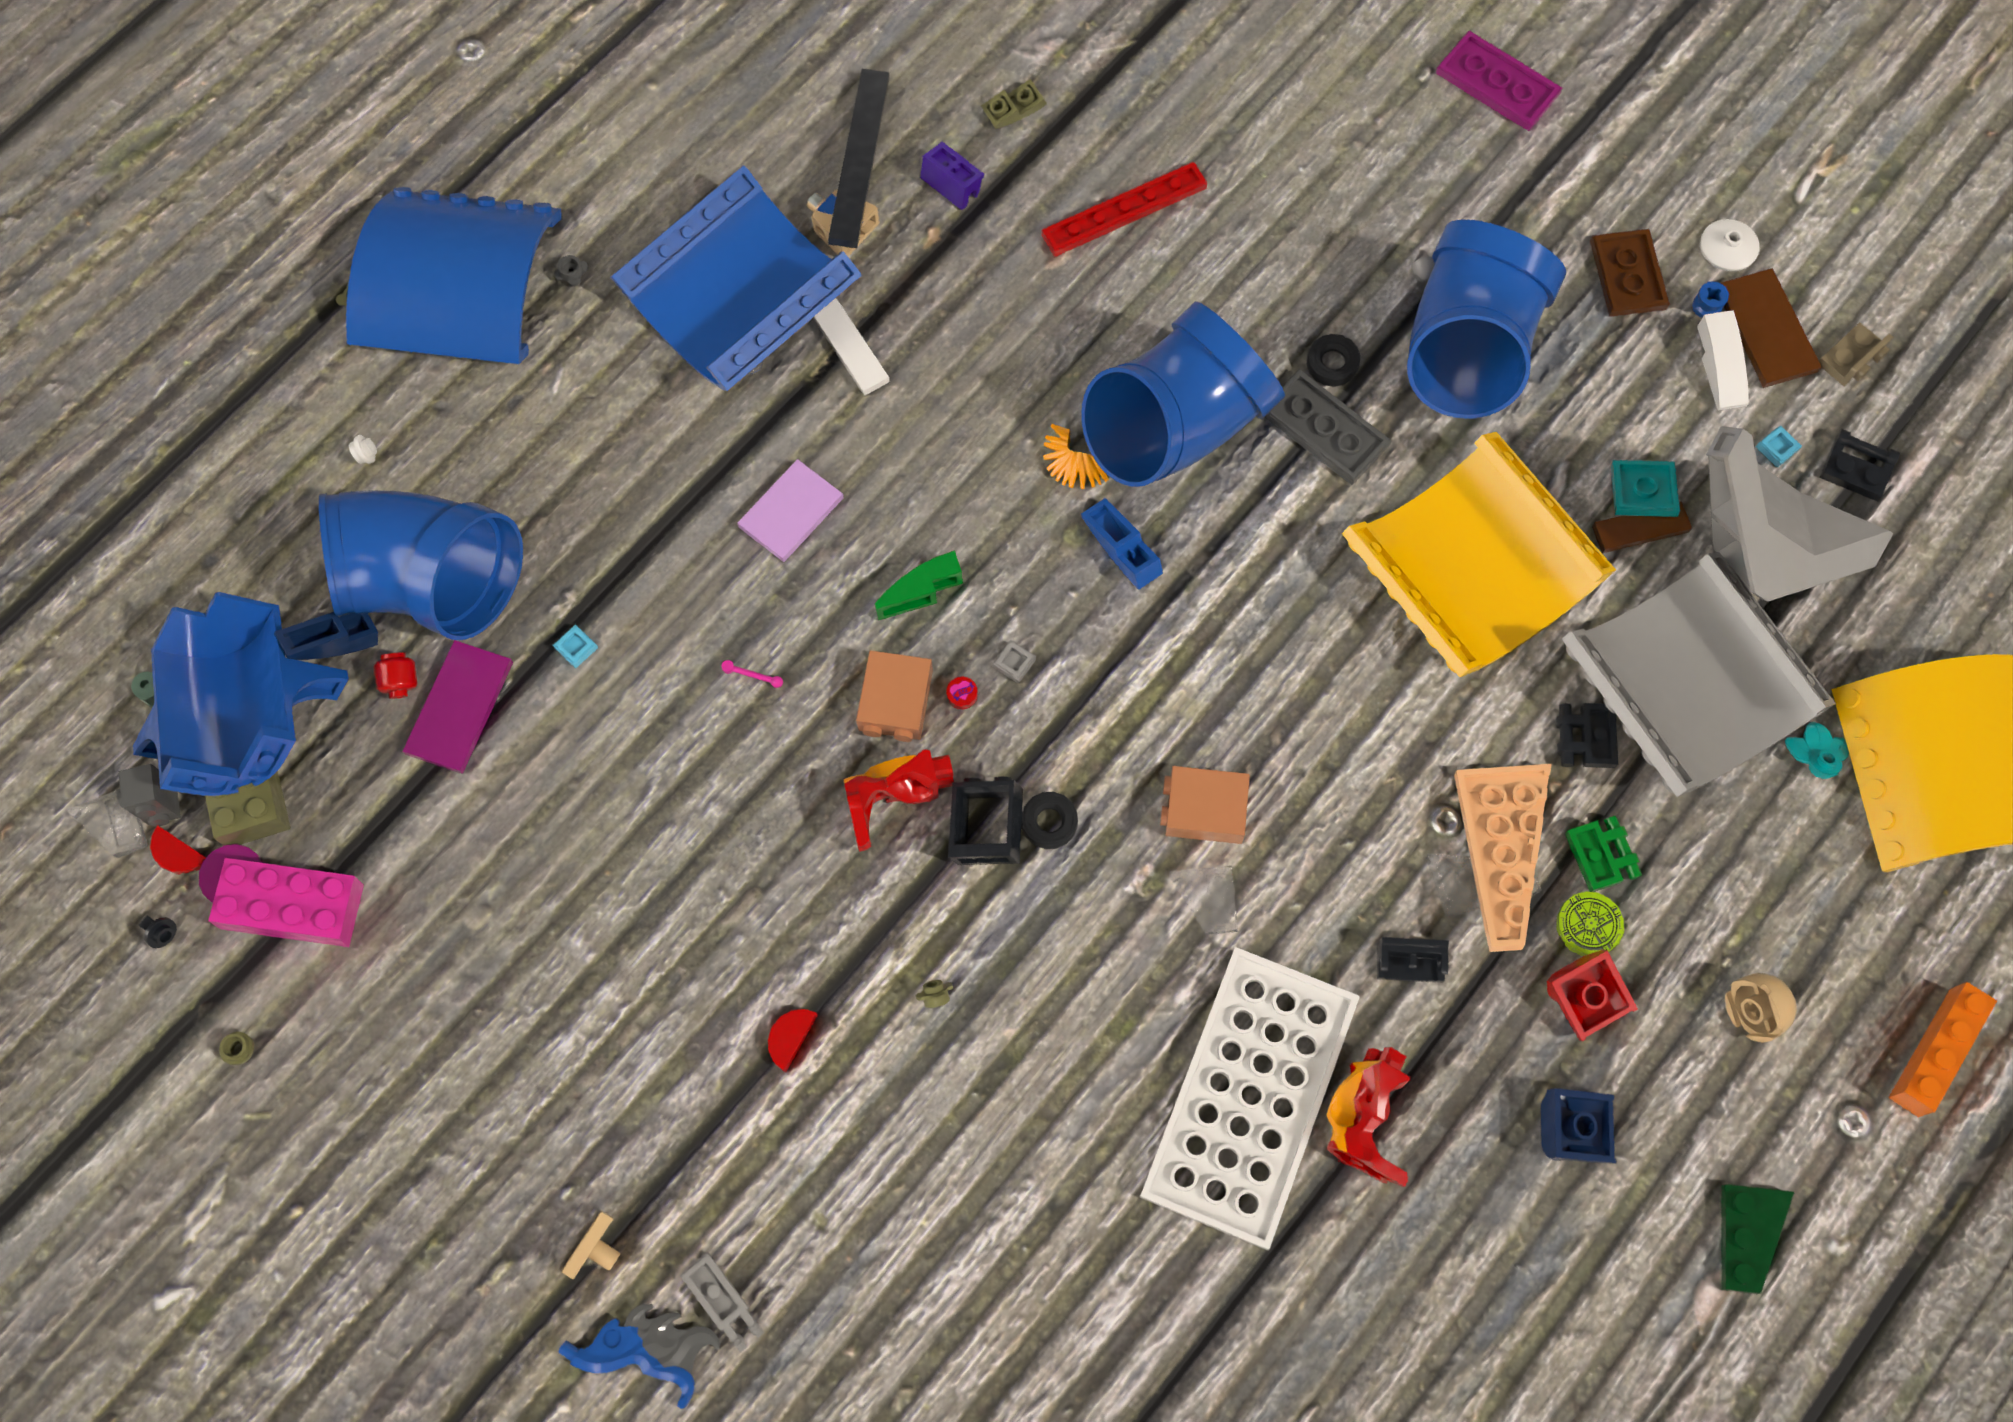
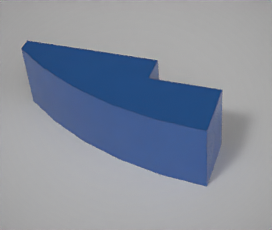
[1081,498,1163,590]

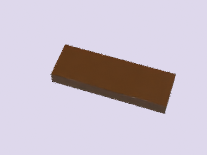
[1592,501,1692,554]

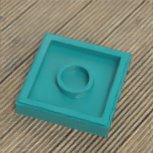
[1611,460,1680,517]

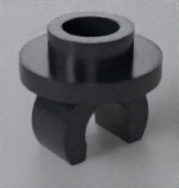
[138,915,177,948]

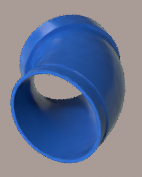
[1407,219,1566,419]
[1081,301,1285,487]
[319,490,523,640]

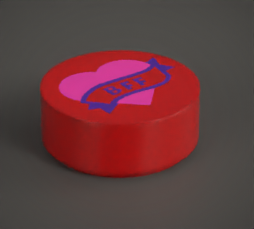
[946,676,978,710]

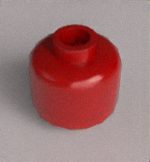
[373,652,418,699]

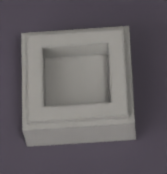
[993,640,1036,684]

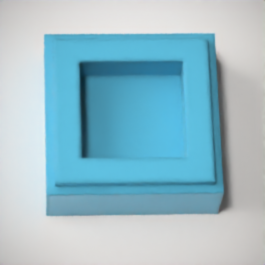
[1756,425,1802,468]
[553,624,598,669]

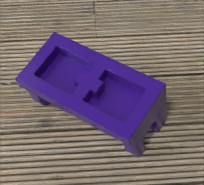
[920,141,984,210]

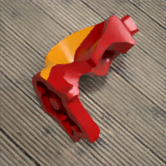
[843,749,954,852]
[1326,1047,1410,1187]

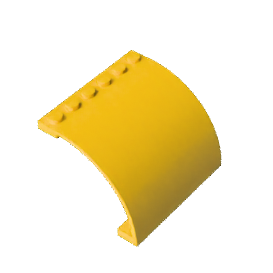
[1342,432,1616,677]
[1831,654,2013,872]

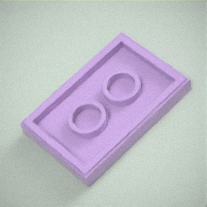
[737,459,844,562]

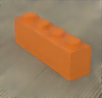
[1888,982,1997,1117]

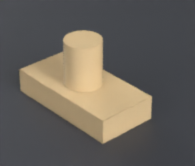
[562,1210,621,1279]

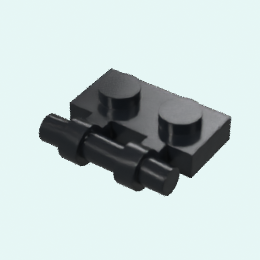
[1556,703,1618,768]

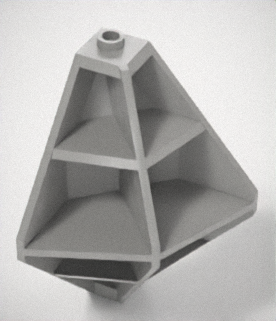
[1706,426,1893,601]

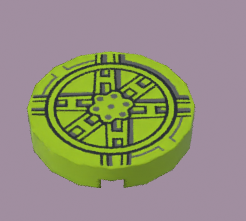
[1556,891,1624,956]

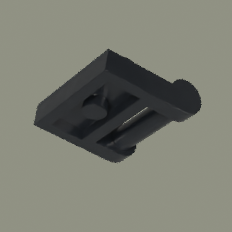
[1819,428,1900,502]

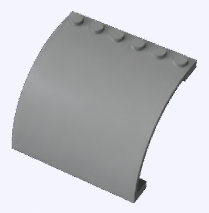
[1562,552,1836,797]

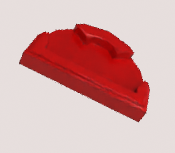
[150,825,206,875]
[768,1009,818,1073]

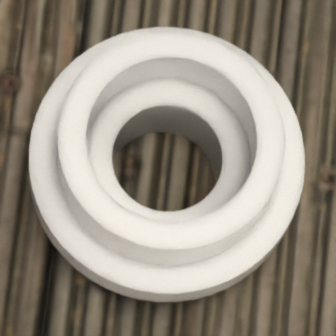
[349,435,377,464]

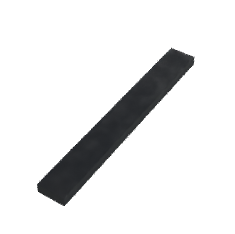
[828,69,890,249]

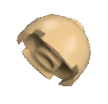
[1725,973,1797,1043]

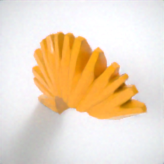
[1043,424,1109,489]

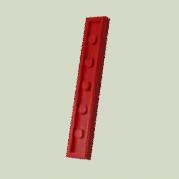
[1042,161,1208,257]

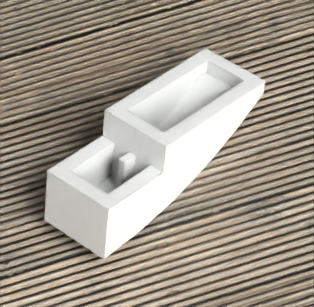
[1697,310,1749,411]

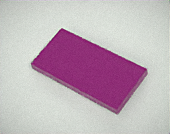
[1436,30,1563,131]
[403,640,513,774]

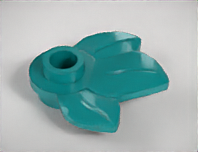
[1785,721,1849,779]

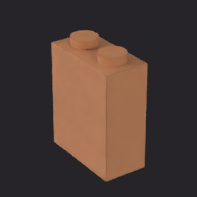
[856,650,933,742]
[1160,766,1250,844]

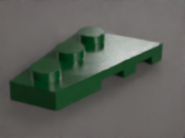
[1721,1184,1795,1295]

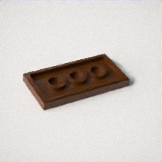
[1721,268,1822,388]

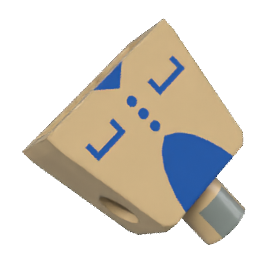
[807,189,879,257]

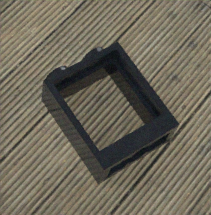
[948,776,1023,865]

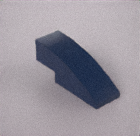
[274,612,378,660]

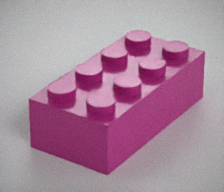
[208,858,364,947]

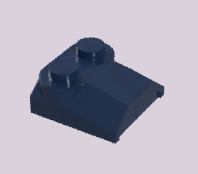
[1540,1088,1617,1164]

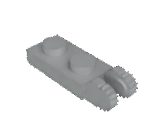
[680,1253,764,1352]

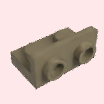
[1819,322,1894,387]

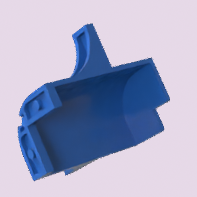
[133,592,349,796]

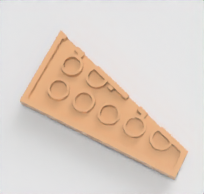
[1454,764,1552,952]

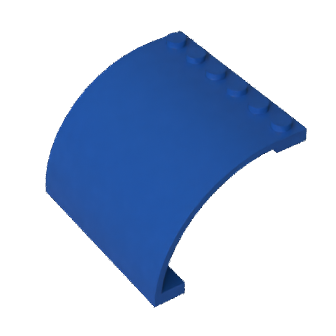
[610,165,862,391]
[346,187,561,364]

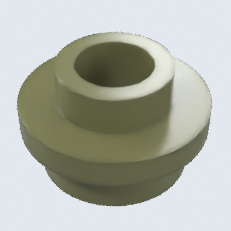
[219,1032,254,1065]

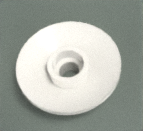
[1700,219,1760,271]

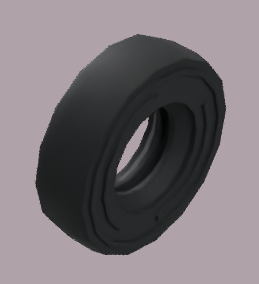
[1306,334,1361,387]
[1021,792,1078,849]

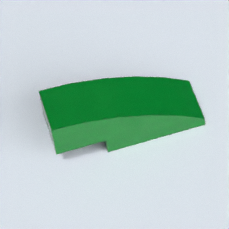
[875,550,963,621]

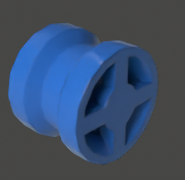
[1692,281,1729,318]

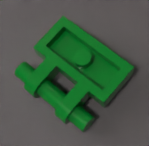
[1565,816,1642,892]

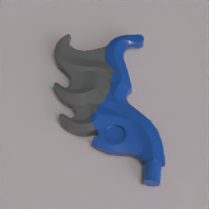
[558,1304,720,1409]

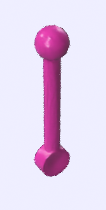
[721,660,783,688]

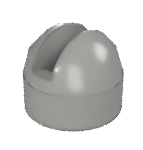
[1411,257,1435,282]

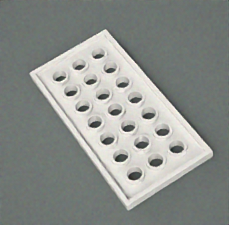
[1140,947,1360,1250]

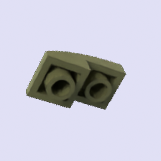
[981,78,1047,129]

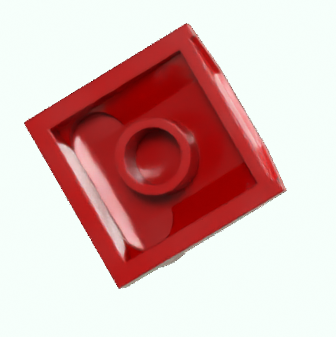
[1546,950,1638,1041]

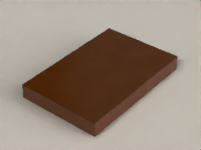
[1590,229,1670,317]

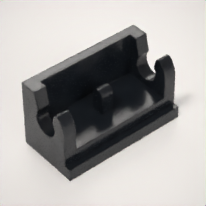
[1377,937,1449,983]

